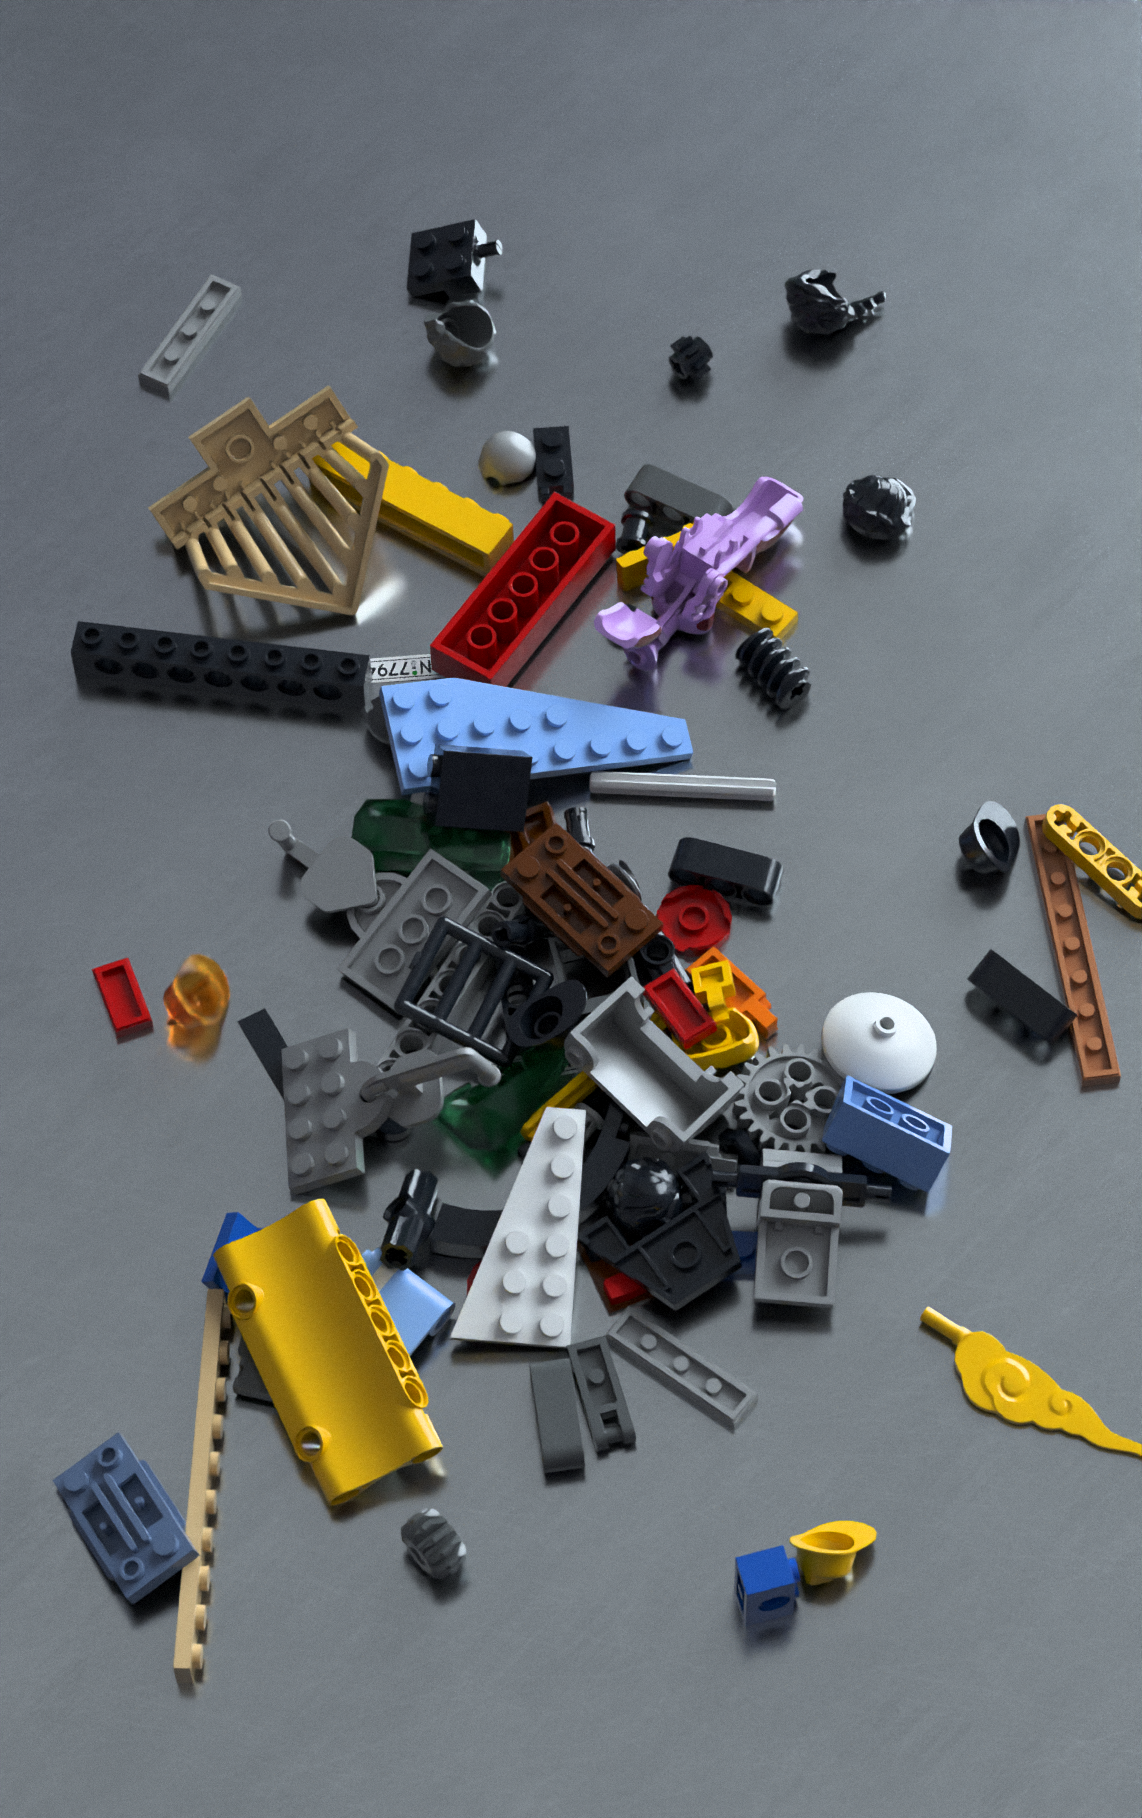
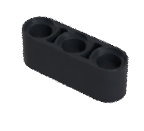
[668,837,784,907]
[967,949,1078,1046]

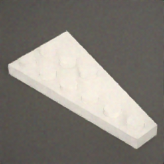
[449,1107,586,1349]

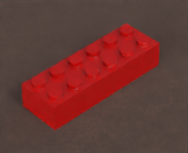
[430,492,616,687]

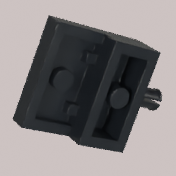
[406,219,502,298]

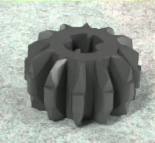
[401,1508,467,1580]

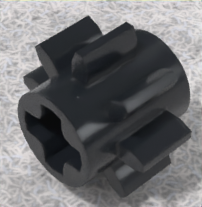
[669,335,713,380]

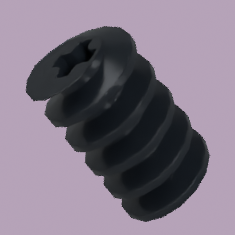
[735,627,811,709]

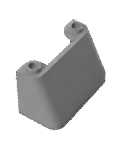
[564,976,745,1152]

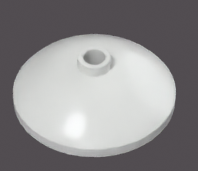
[821,992,937,1094]

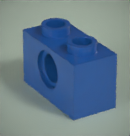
[734,1545,800,1626]

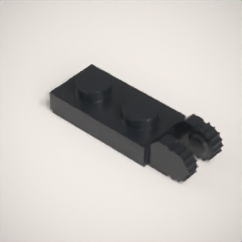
[533,426,574,506]

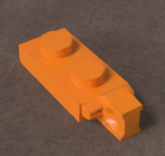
[685,947,778,1039]

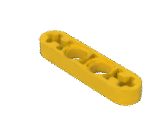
[1042,804,1142,919]

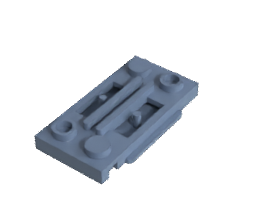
[52,1432,200,1605]

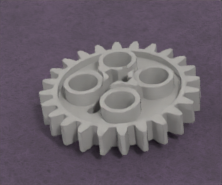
[732,1043,844,1154]

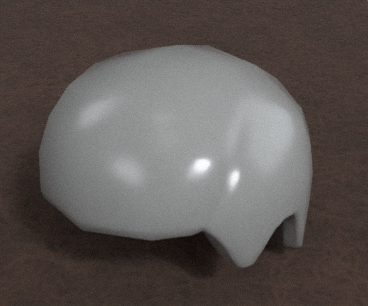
[478,431,536,485]

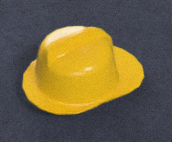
[789,1521,877,1585]

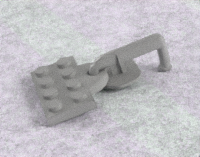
[268,820,492,1015]
[281,1028,501,1194]

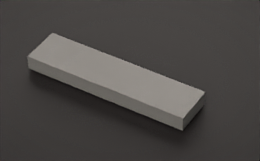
[138,274,242,395]
[605,1306,758,1429]

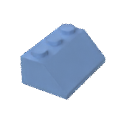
[822,1075,952,1193]

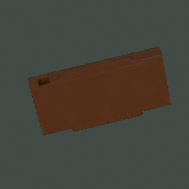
[501,822,663,978]

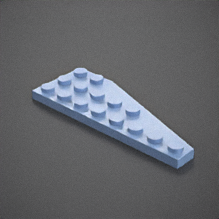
[379,678,694,795]

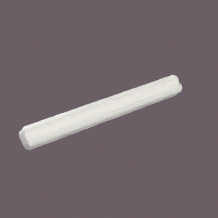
[589,771,776,801]

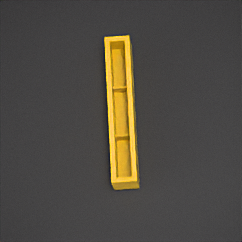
[309,442,514,574]

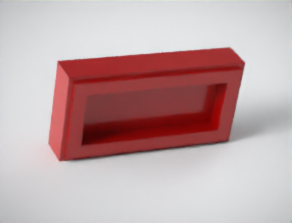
[92,957,153,1038]
[642,968,717,1050]

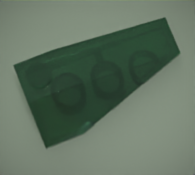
[436,1047,569,1152]

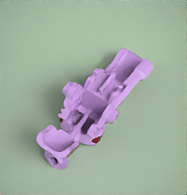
[594,477,804,671]

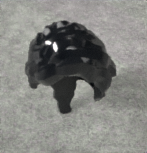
[785,269,886,334]

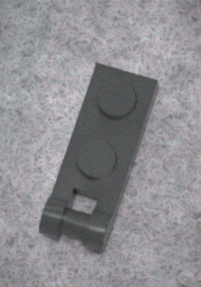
[567,1336,636,1451]

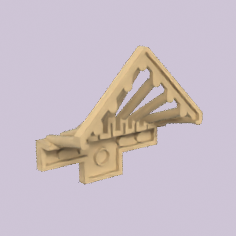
[148,386,389,615]

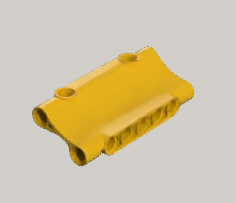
[213,1199,443,1506]

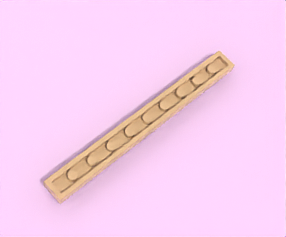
[173,1289,233,1684]

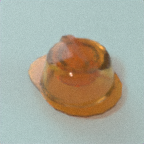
[163,954,230,1029]

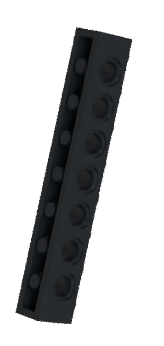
[71,621,372,710]

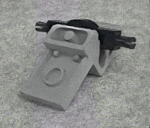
[711,1148,892,1309]

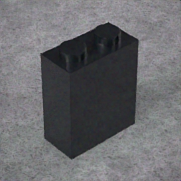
[423,744,533,832]

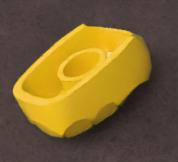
[672,1007,759,1071]

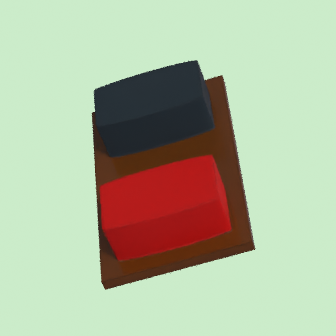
[577,1224,655,1315]

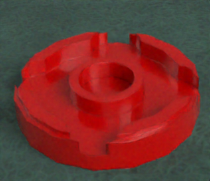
[656,885,732,957]

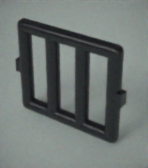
[394,916,554,1068]

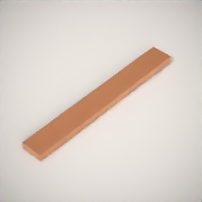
[1024,814,1121,1087]

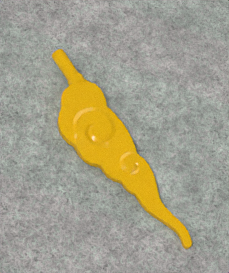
[920,1306,1142,1458]

